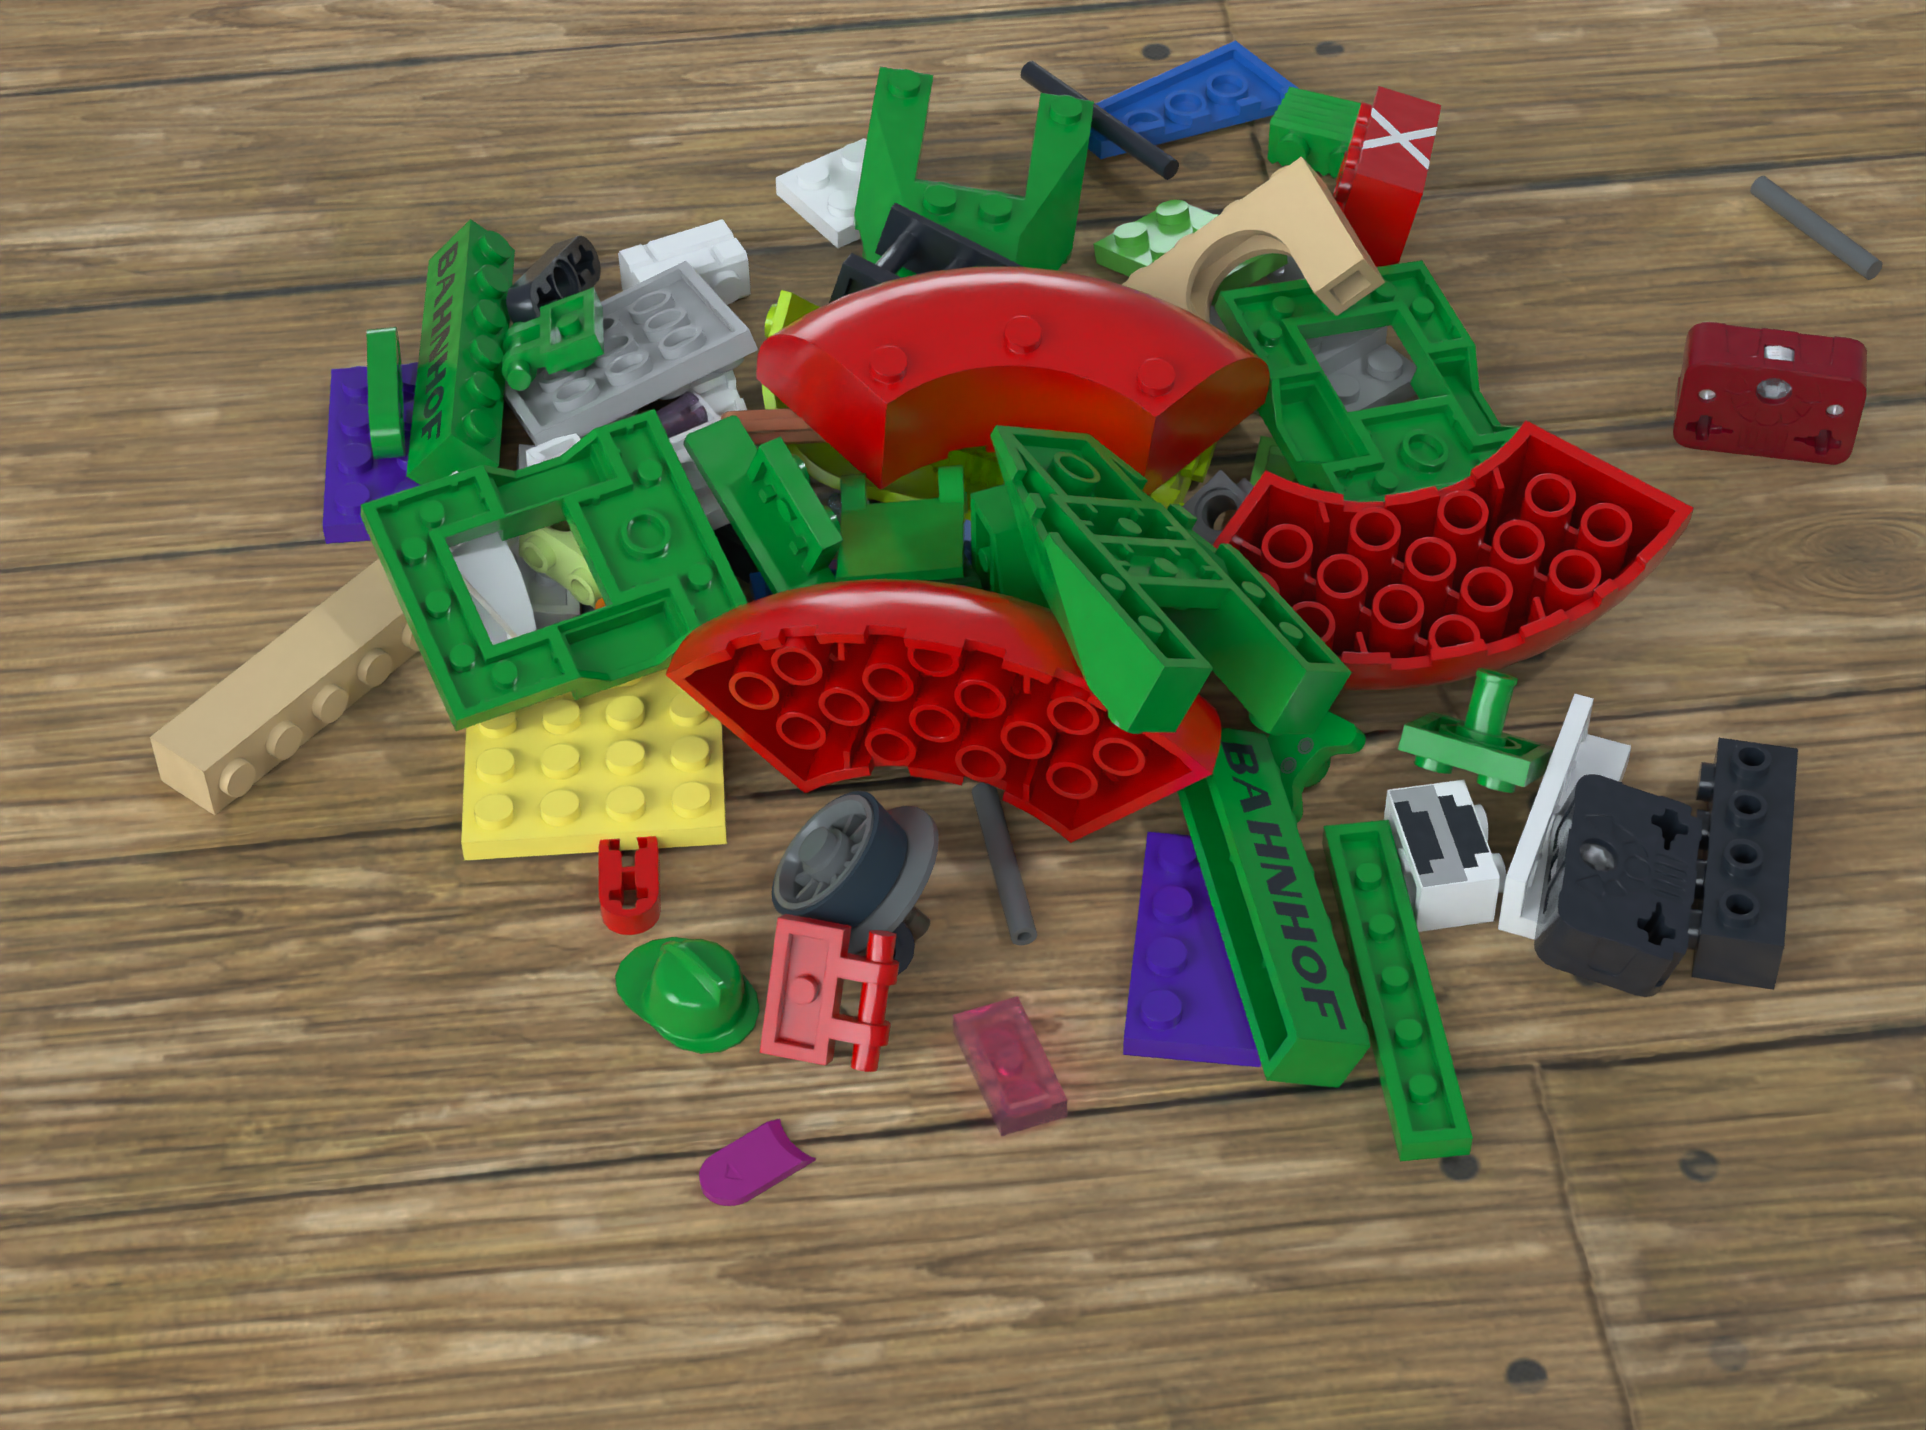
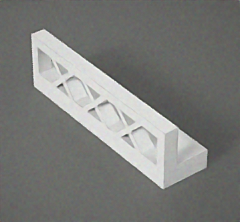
[1498,694,1631,939]

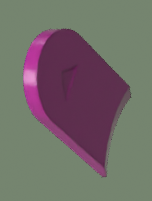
[699,1119,816,1206]

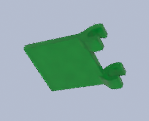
[836,464,968,582]

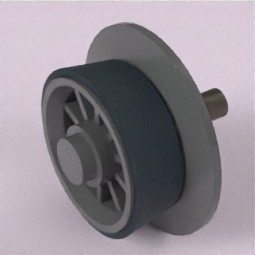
[772,791,939,956]

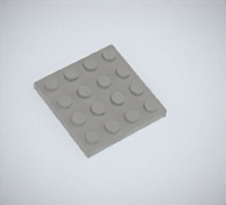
[504,261,758,446]

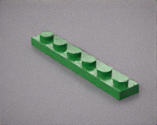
[1322,820,1473,1162]

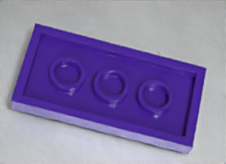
[323,362,420,544]

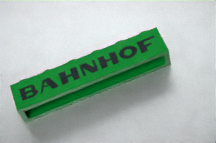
[406,219,515,485]
[1177,727,1371,1088]

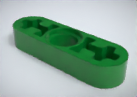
[366,327,405,459]

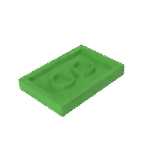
[1093,200,1288,306]

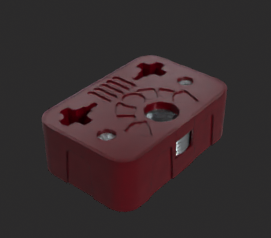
[1673,322,1867,465]

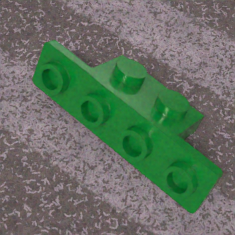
[683,415,843,594]

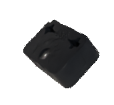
[1534,774,1703,997]

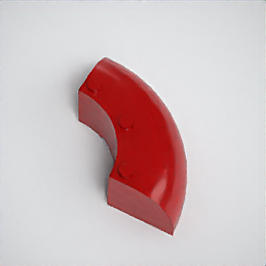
[756,267,1270,495]
[1213,420,1694,690]
[665,579,1221,843]

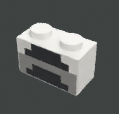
[1384,780,1506,932]

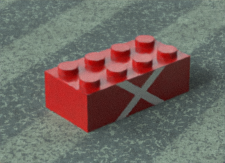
[1332,86,1442,267]

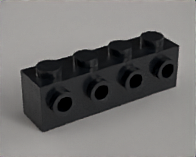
[1688,737,1798,990]

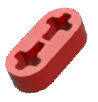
[598,836,661,935]

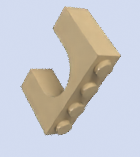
[1122,157,1385,323]

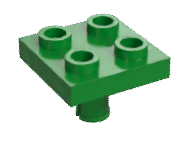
[1398,668,1555,793]

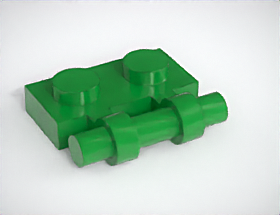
[502,287,604,391]

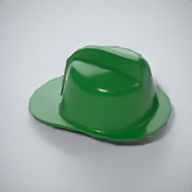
[615,937,760,1054]

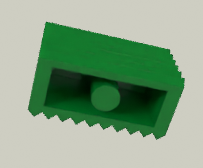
[1268,86,1361,179]

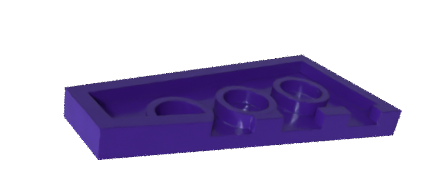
[1123,832,1261,1067]

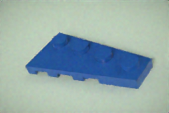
[1088,40,1299,159]

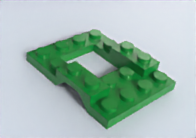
[1214,260,1521,502]
[361,409,748,731]

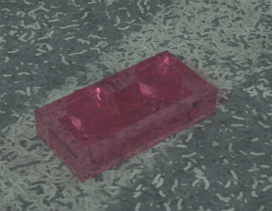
[953,996,1068,1136]

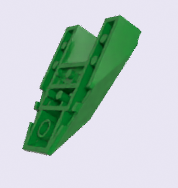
[853,66,1094,278]
[990,425,1352,736]

